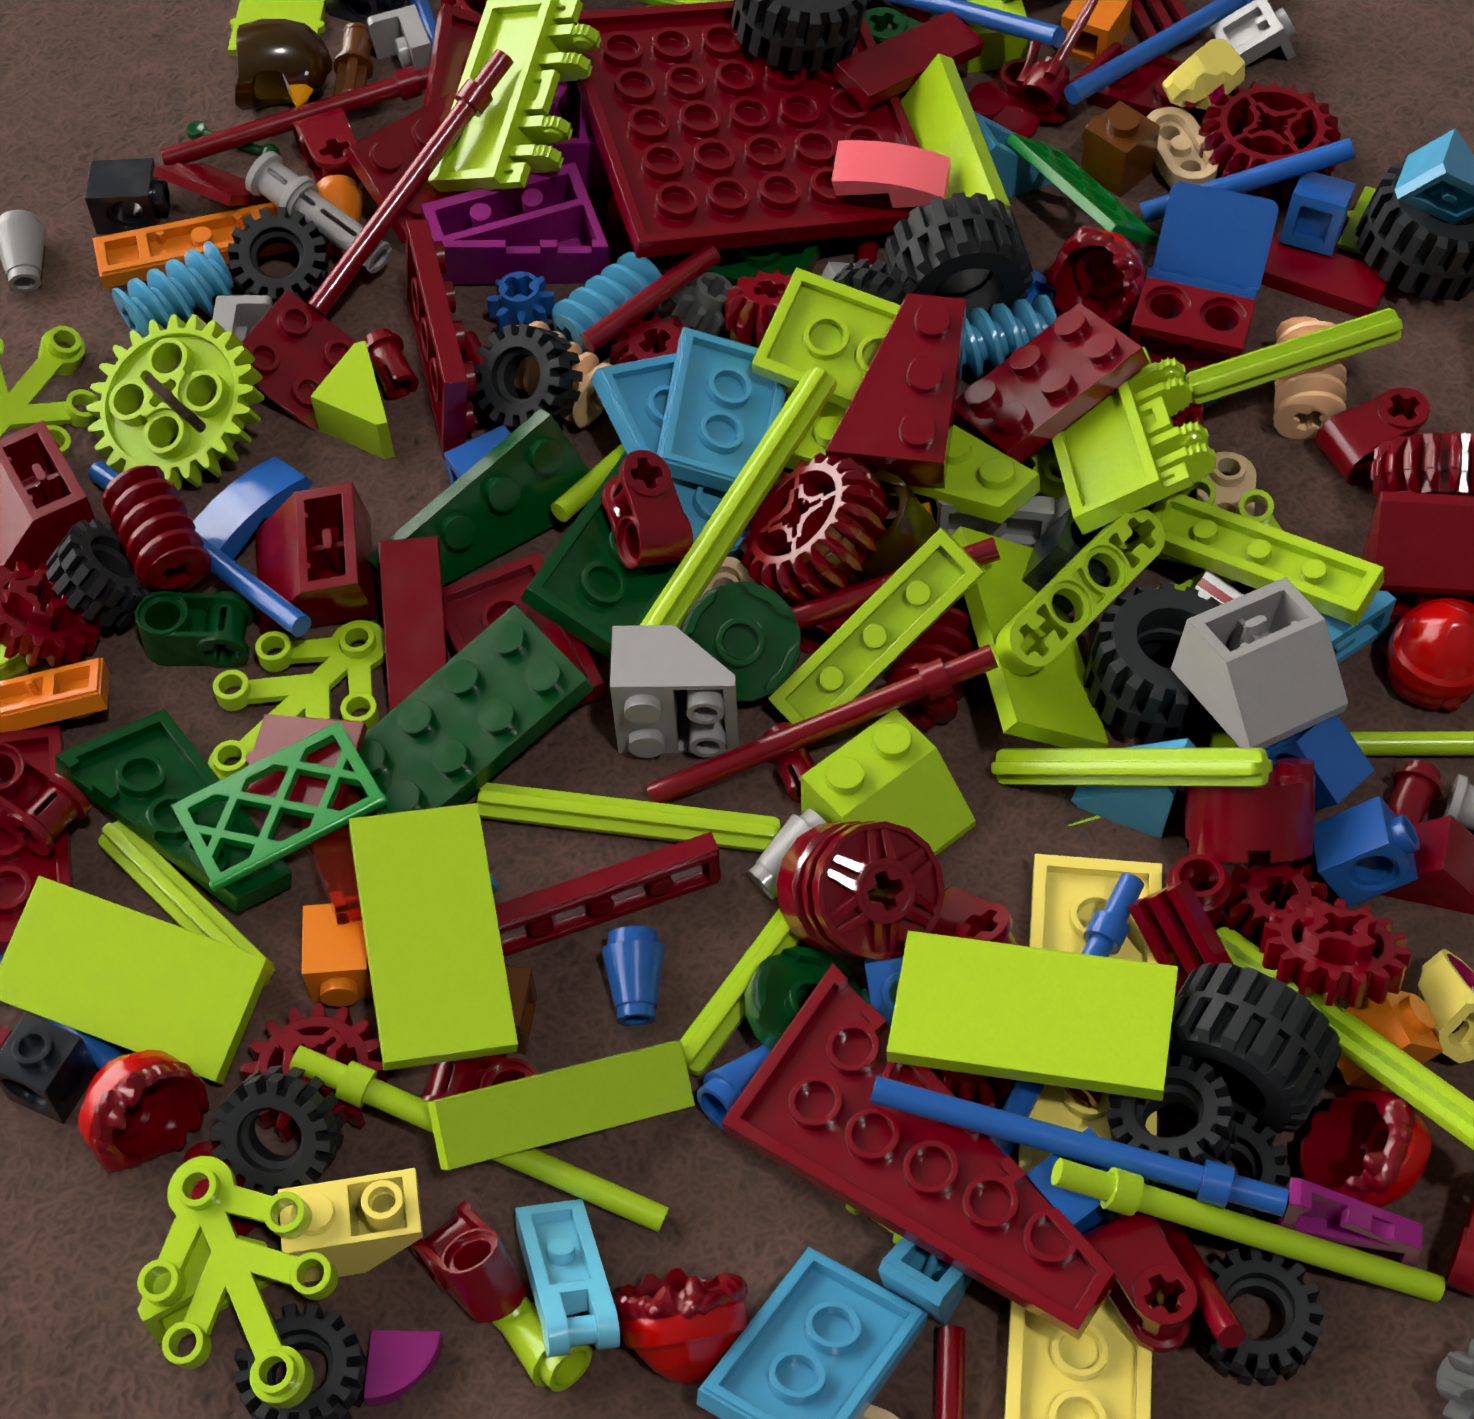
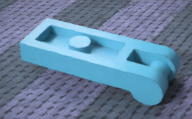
[515,1199,620,1358]

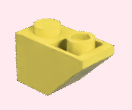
[278,1168,423,1283]

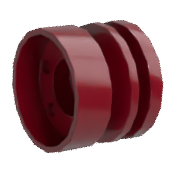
[776,821,945,960]

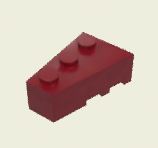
[825,293,966,489]

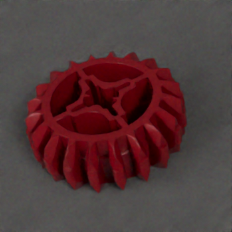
[1198,80,1341,206]
[1370,431,1474,500]
[739,452,890,606]

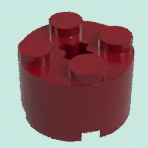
[1185,757,1315,863]

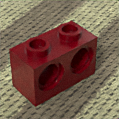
[1129,276,1256,375]

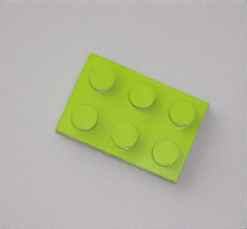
[751,267,901,408]

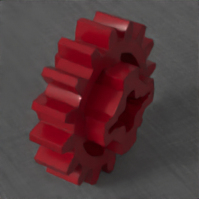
[0,561,102,668]
[1259,896,1412,1008]
[241,1003,388,1142]

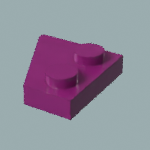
[1270,1177,1423,1267]

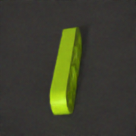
[995,508,1166,676]

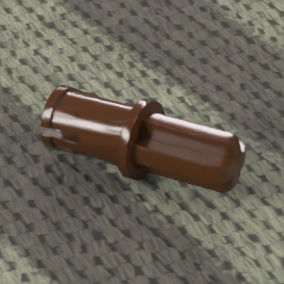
[333,22,374,96]

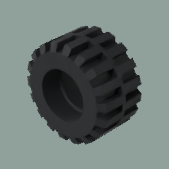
[731,0,868,72]
[1355,159,1474,301]
[884,192,1033,320]
[1083,583,1222,744]
[1168,963,1342,1134]

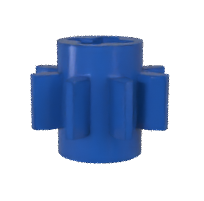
[487,271,555,334]

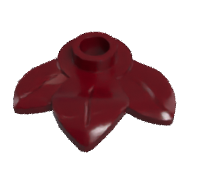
[968,59,1067,139]

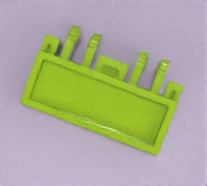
[428,0,601,192]
[1052,347,1217,535]

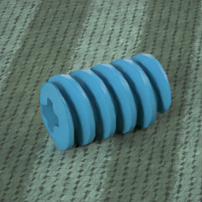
[112,241,234,338]
[552,252,670,355]
[959,294,1057,383]

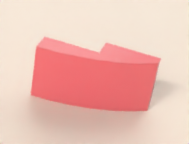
[832,140,951,208]

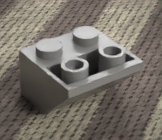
[1171,577,1348,749]
[610,625,739,758]

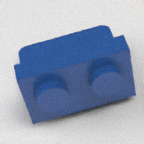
[1146,181,1279,310]

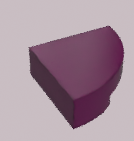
[364,1330,444,1406]

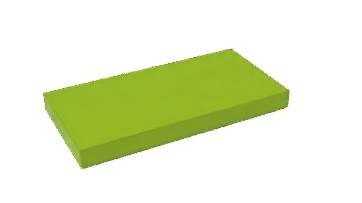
[901,53,1011,209]
[951,526,1109,748]
[349,803,518,1071]
[0,876,273,1085]
[887,931,1178,1101]

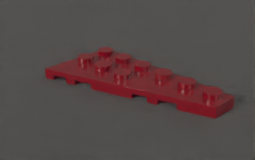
[721,963,1115,1340]

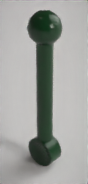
[186,120,280,156]

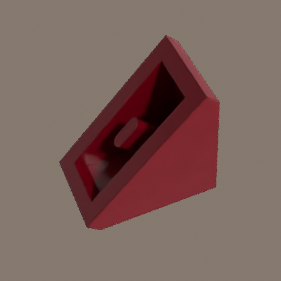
[1380,815,1474,915]

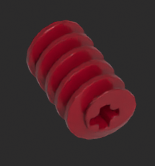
[103,465,212,592]
[883,606,977,732]

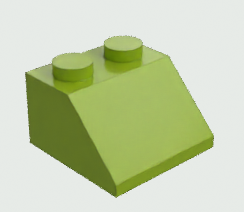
[801,709,976,889]

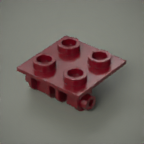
[242,289,357,431]

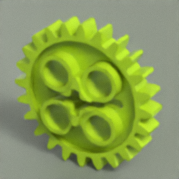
[86,314,264,492]

